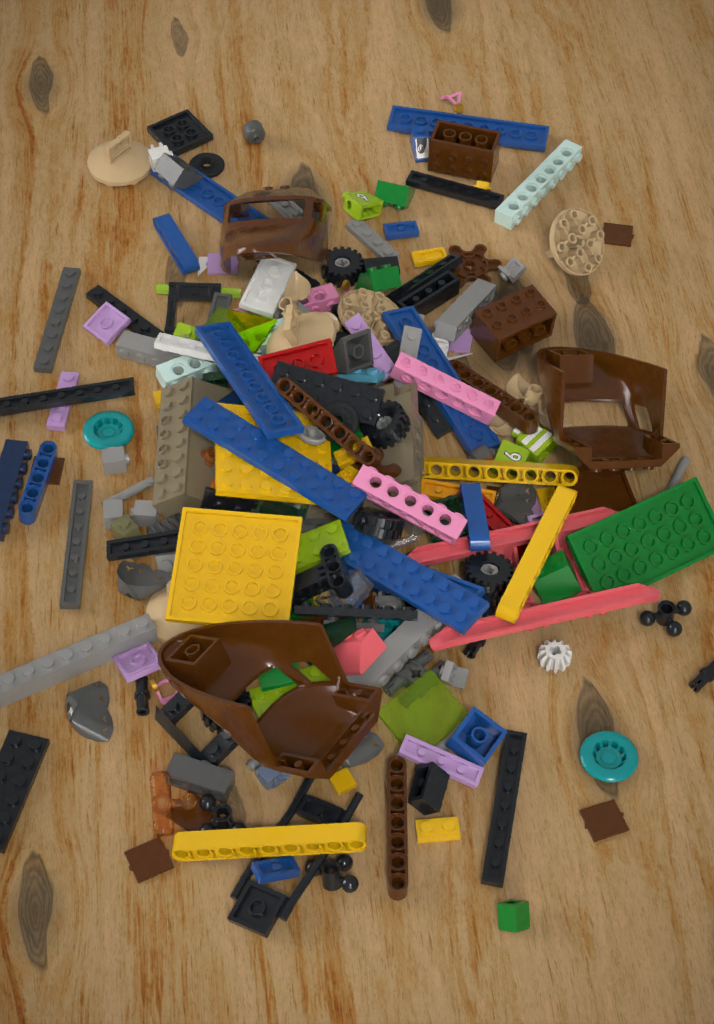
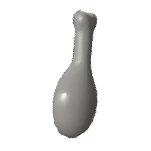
[296,426,326,446]

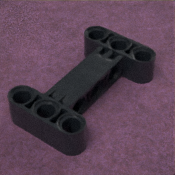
[292,544,354,607]

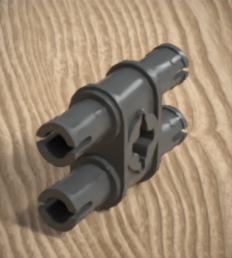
[383,649,445,709]

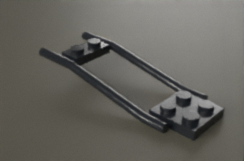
[227,778,363,938]

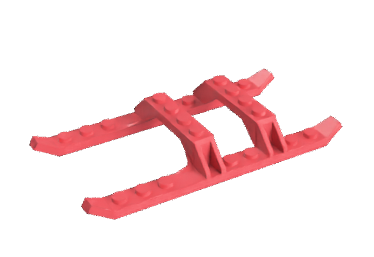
[406,507,661,652]

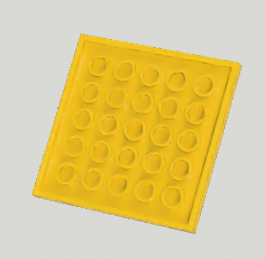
[215,403,332,505]
[165,507,303,625]

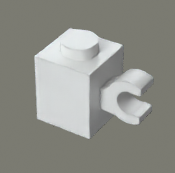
[148,142,173,172]

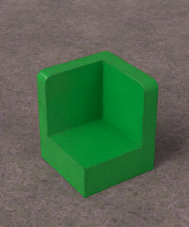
[497,899,530,933]

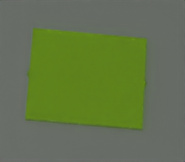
[195,307,277,354]
[379,669,468,746]

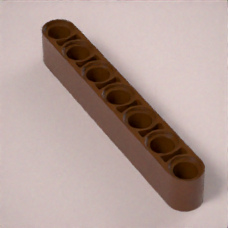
[449,360,538,435]
[276,377,381,468]
[387,756,408,901]

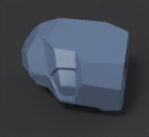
[255,765,292,790]

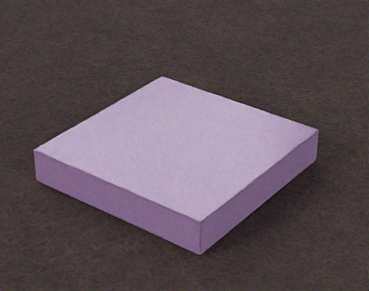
[83,301,132,346]
[112,642,161,683]

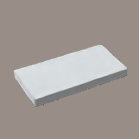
[239,258,297,318]

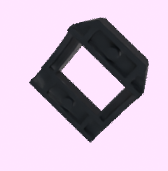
[164,282,221,335]
[155,692,238,766]

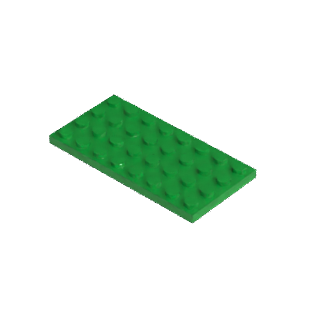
[565,476,714,592]

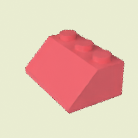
[330,628,387,675]

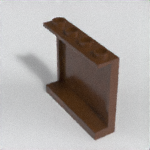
[551,466,637,514]

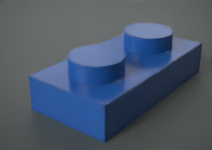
[383,220,419,240]
[251,856,301,884]

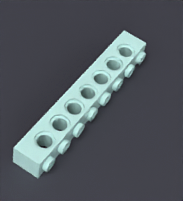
[494,139,583,230]
[156,317,284,388]

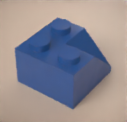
[445,706,508,767]

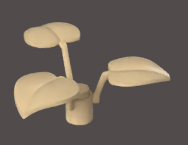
[279,271,340,333]
[489,373,572,436]

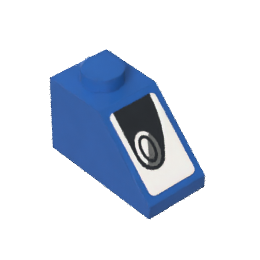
[410,125,430,163]

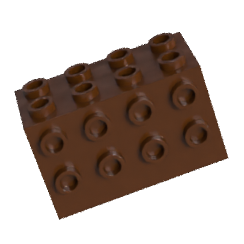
[428,120,501,183]
[470,284,557,363]

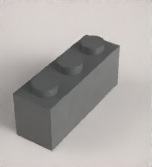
[165,753,235,804]

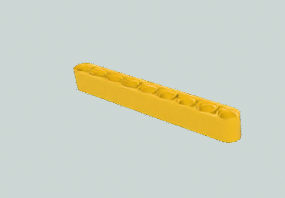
[421,456,579,486]
[495,485,578,624]
[172,822,367,862]

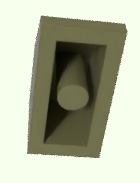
[110,514,143,561]

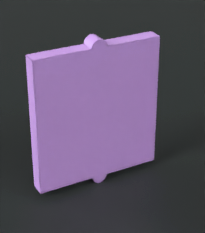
[206,253,239,275]
[448,329,473,354]

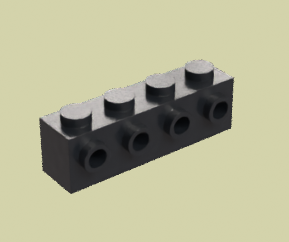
[397,270,460,315]

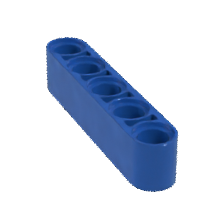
[153,213,200,275]
[18,441,57,525]
[460,483,491,552]

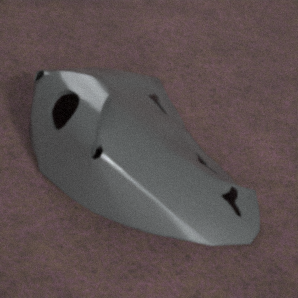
[495,483,536,525]
[117,561,172,600]
[65,681,114,742]
[341,731,384,768]

